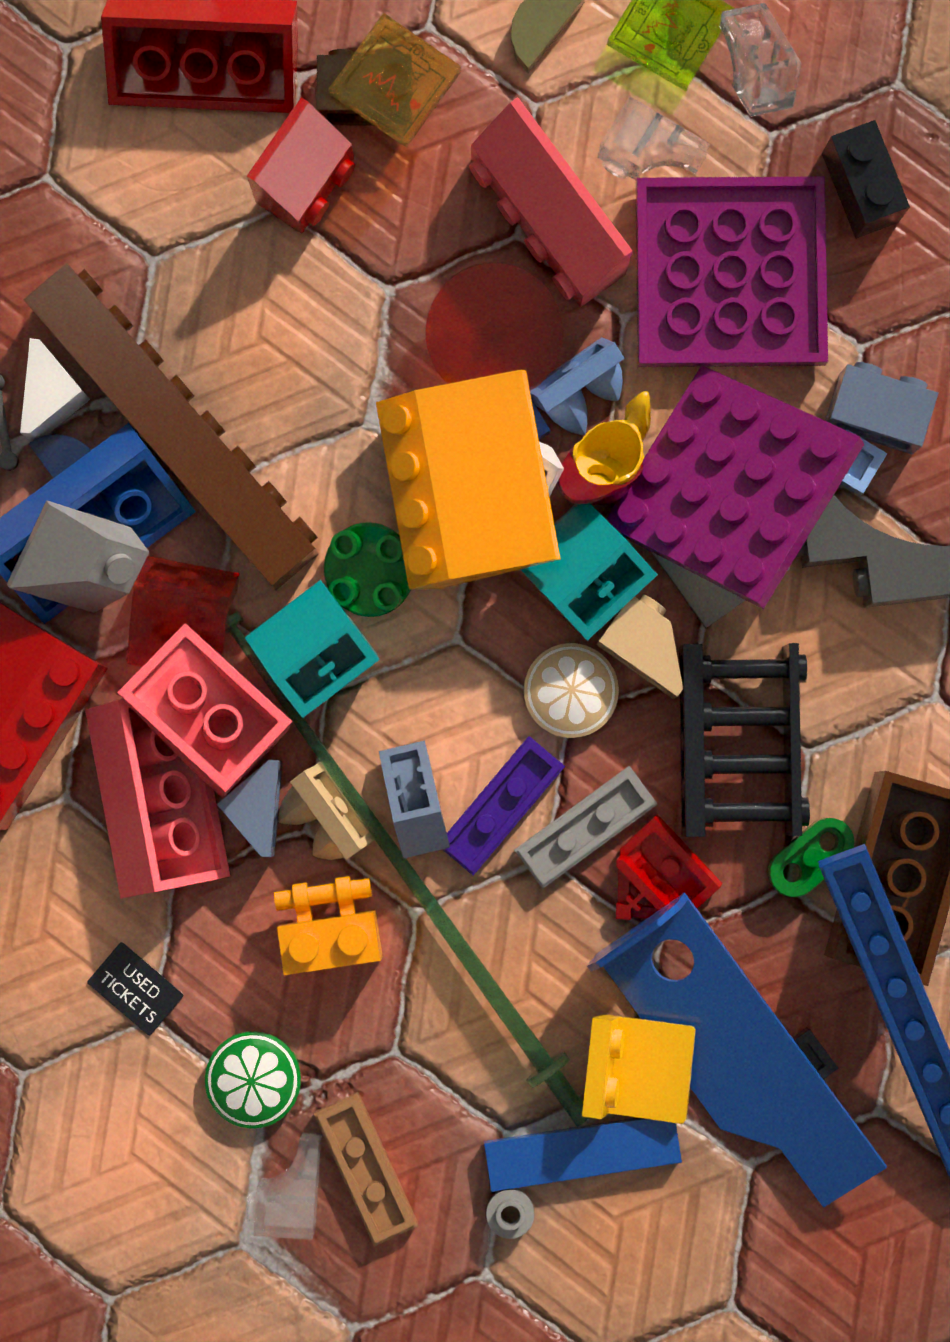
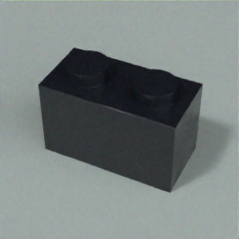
[822,120,910,239]

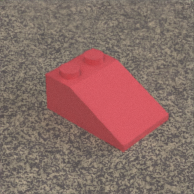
[117,623,292,798]

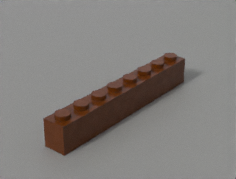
[23,263,319,590]

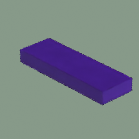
[442,736,565,876]

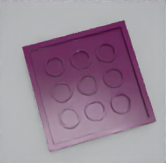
[636,176,828,367]
[606,365,864,609]

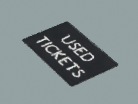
[87,942,184,1036]

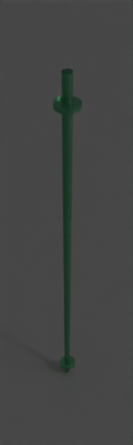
[214,604,590,1127]

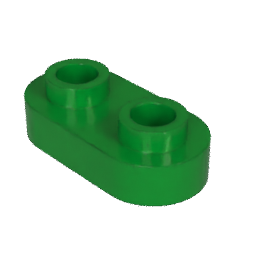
[768,818,855,897]

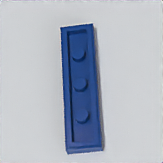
[484,1118,682,1192]

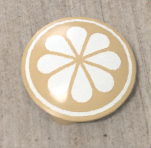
[524,643,619,738]

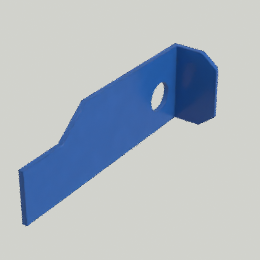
[587,892,887,1208]

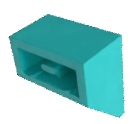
[520,503,658,641]
[245,579,380,718]

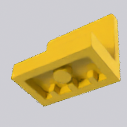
[582,1014,696,1124]

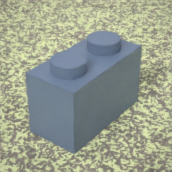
[825,362,939,455]

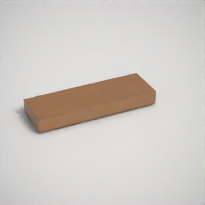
[314,1092,418,1247]

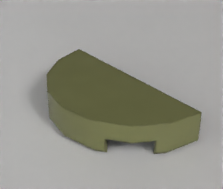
[511,0,585,73]

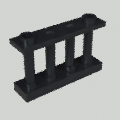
[679,643,810,837]

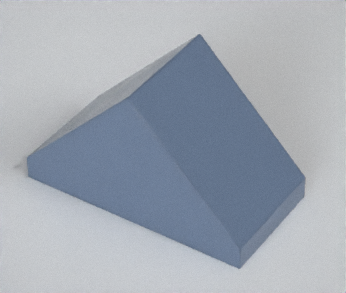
[217,760,283,857]

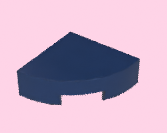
[28,435,91,478]

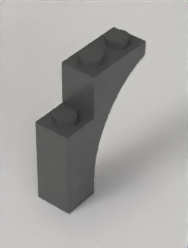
[796,495,950,608]

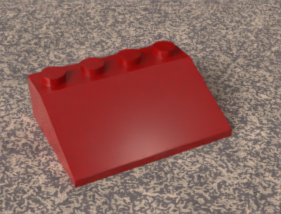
[0,602,108,830]

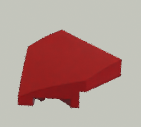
[616,814,722,920]

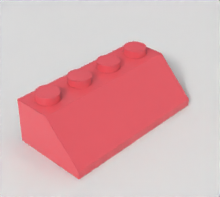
[469,97,633,307]
[85,699,230,899]

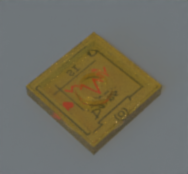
[329,13,461,148]

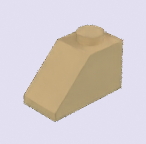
[596,594,683,699]

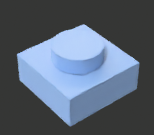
[840,429,887,496]

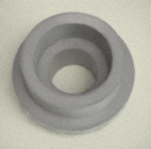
[486,1189,534,1239]

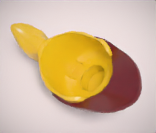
[557,391,651,505]

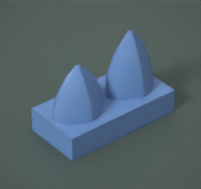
[529,337,625,435]

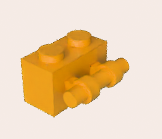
[274,876,383,975]

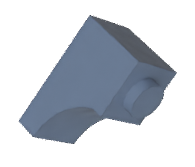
[379,740,450,859]

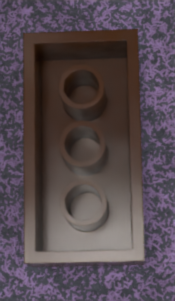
[824,771,950,986]

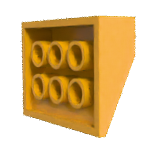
[376,369,561,589]

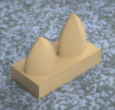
[278,761,377,860]

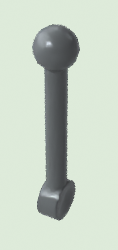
[0,375,19,471]

